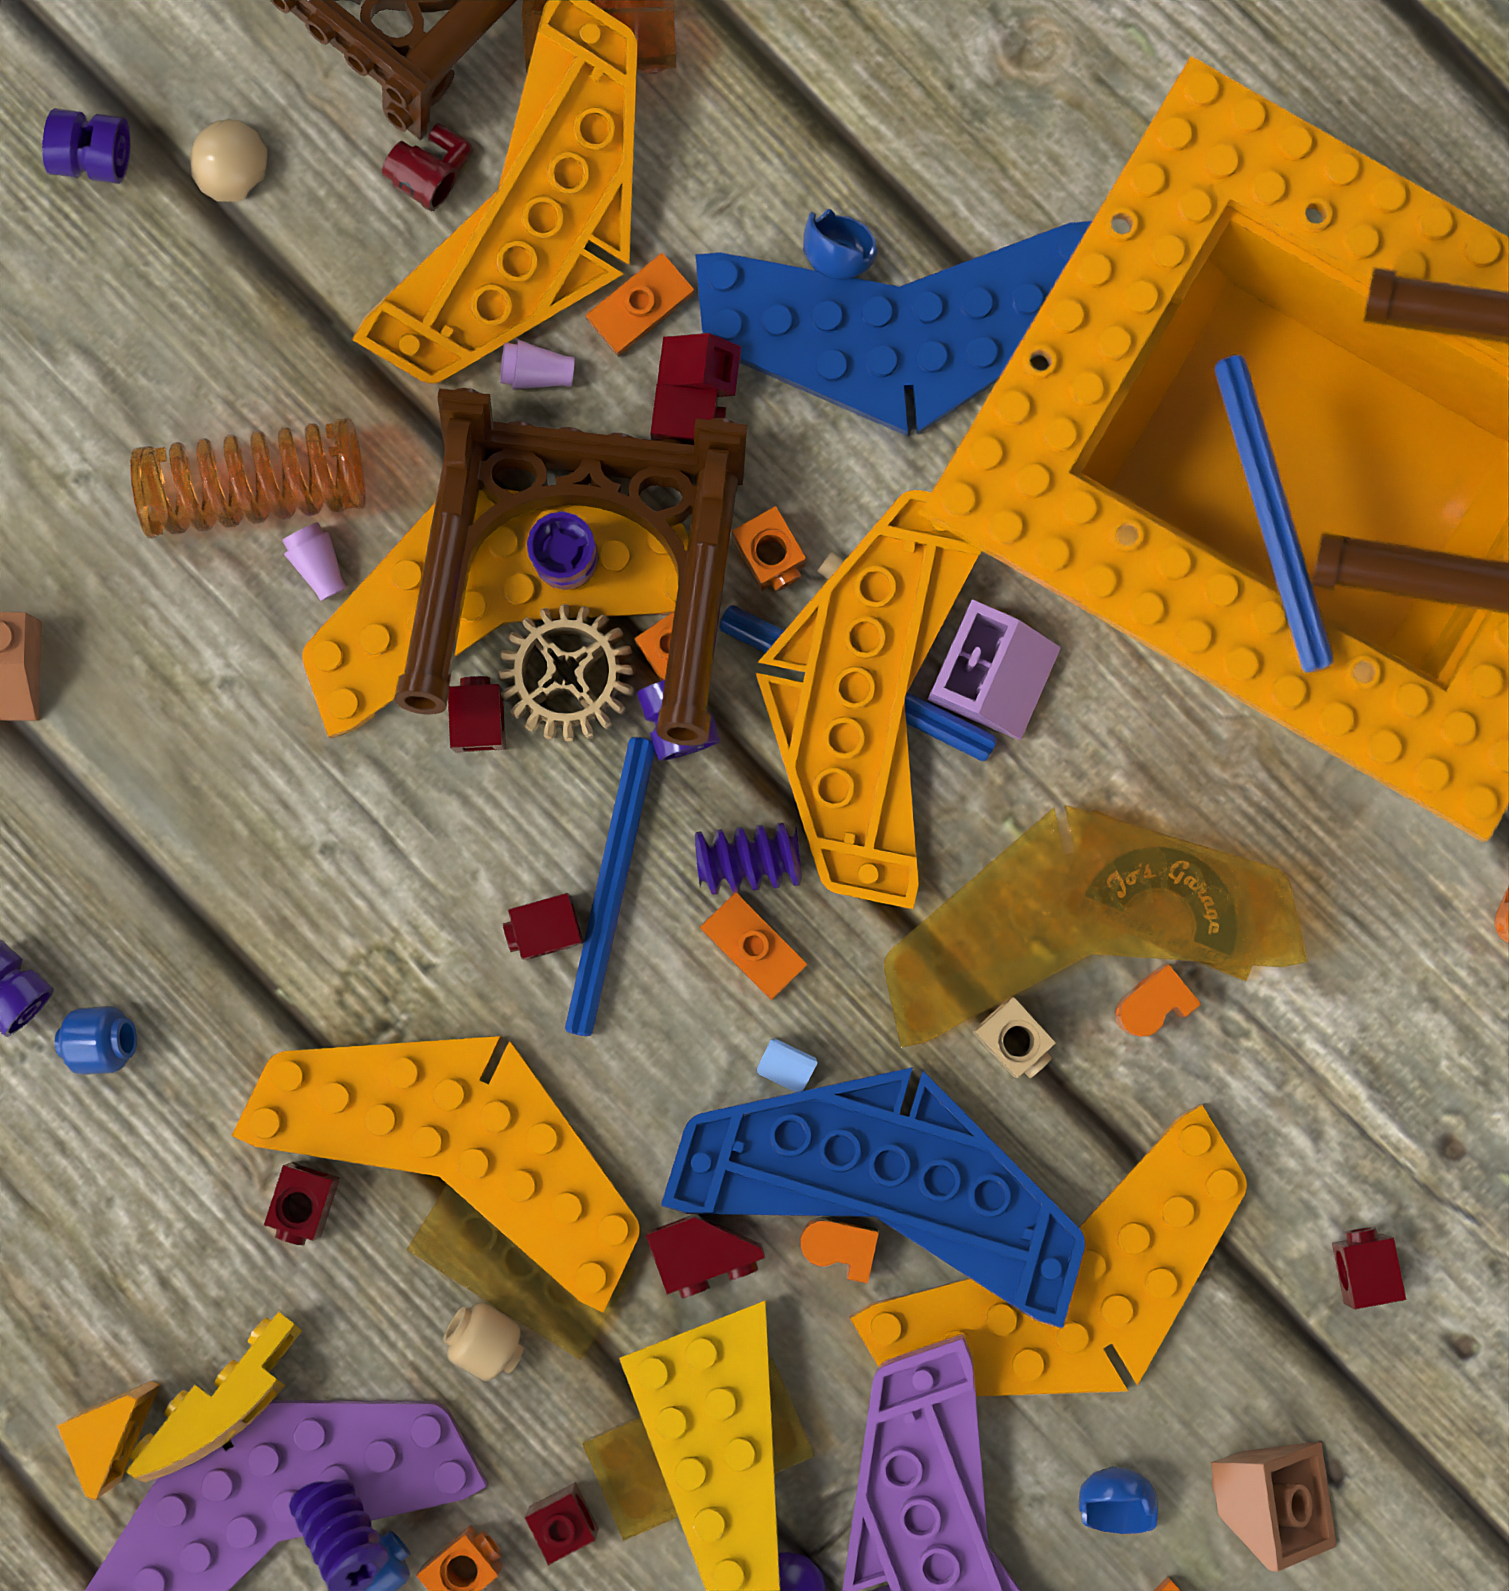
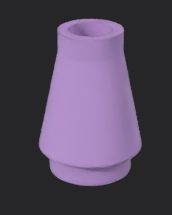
[500,340,574,390]
[282,522,347,602]

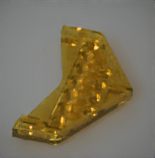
[884,805,1308,1048]

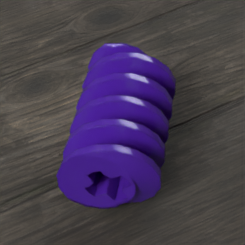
[694,823,802,895]
[289,1479,388,1591]

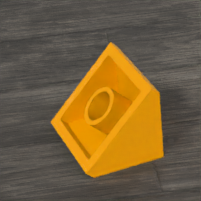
[57,1381,160,1501]

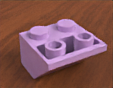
[927,599,1061,741]

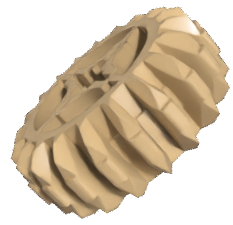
[498,604,636,742]

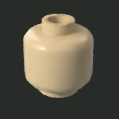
[443,1302,524,1381]

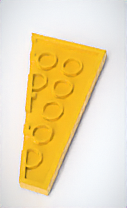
[619,1300,780,1591]

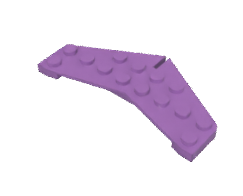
[842,1334,1022,1591]
[85,1400,488,1591]

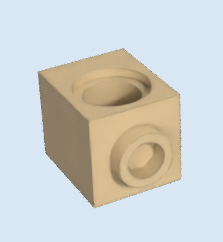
[972,997,1056,1078]

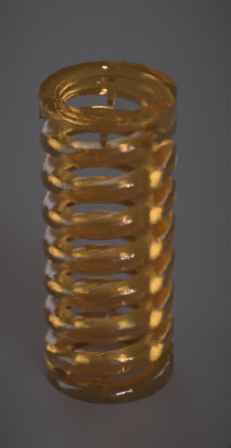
[130,418,366,539]

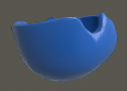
[803,209,878,279]
[1078,1466,1158,1534]

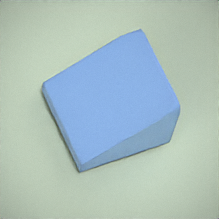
[757,1038,818,1093]

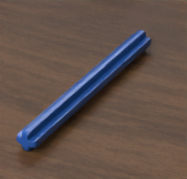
[1215,355,1334,672]
[719,605,997,761]
[565,737,655,1037]

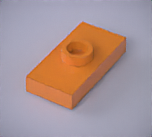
[585,252,695,357]
[699,892,808,1000]

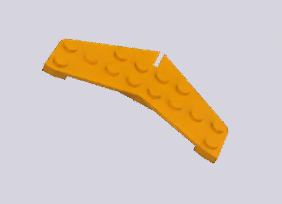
[352,0,637,383]
[302,489,689,738]
[756,490,982,909]
[231,1036,640,1313]
[849,1104,1247,1396]

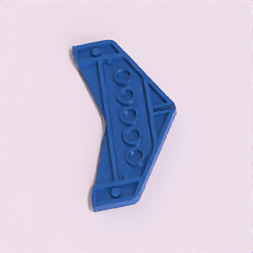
[695,221,1092,436]
[661,1067,1085,1328]

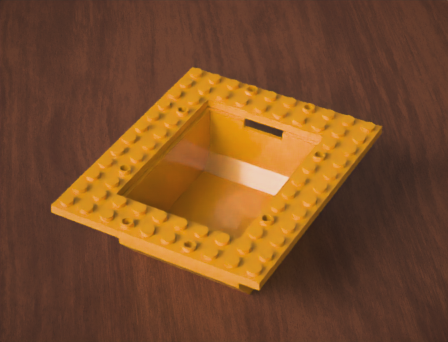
[920,56,1509,842]

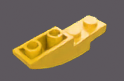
[126,1311,302,1482]

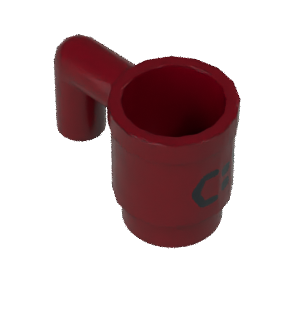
[382,123,473,211]

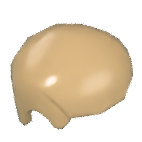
[190,119,268,202]

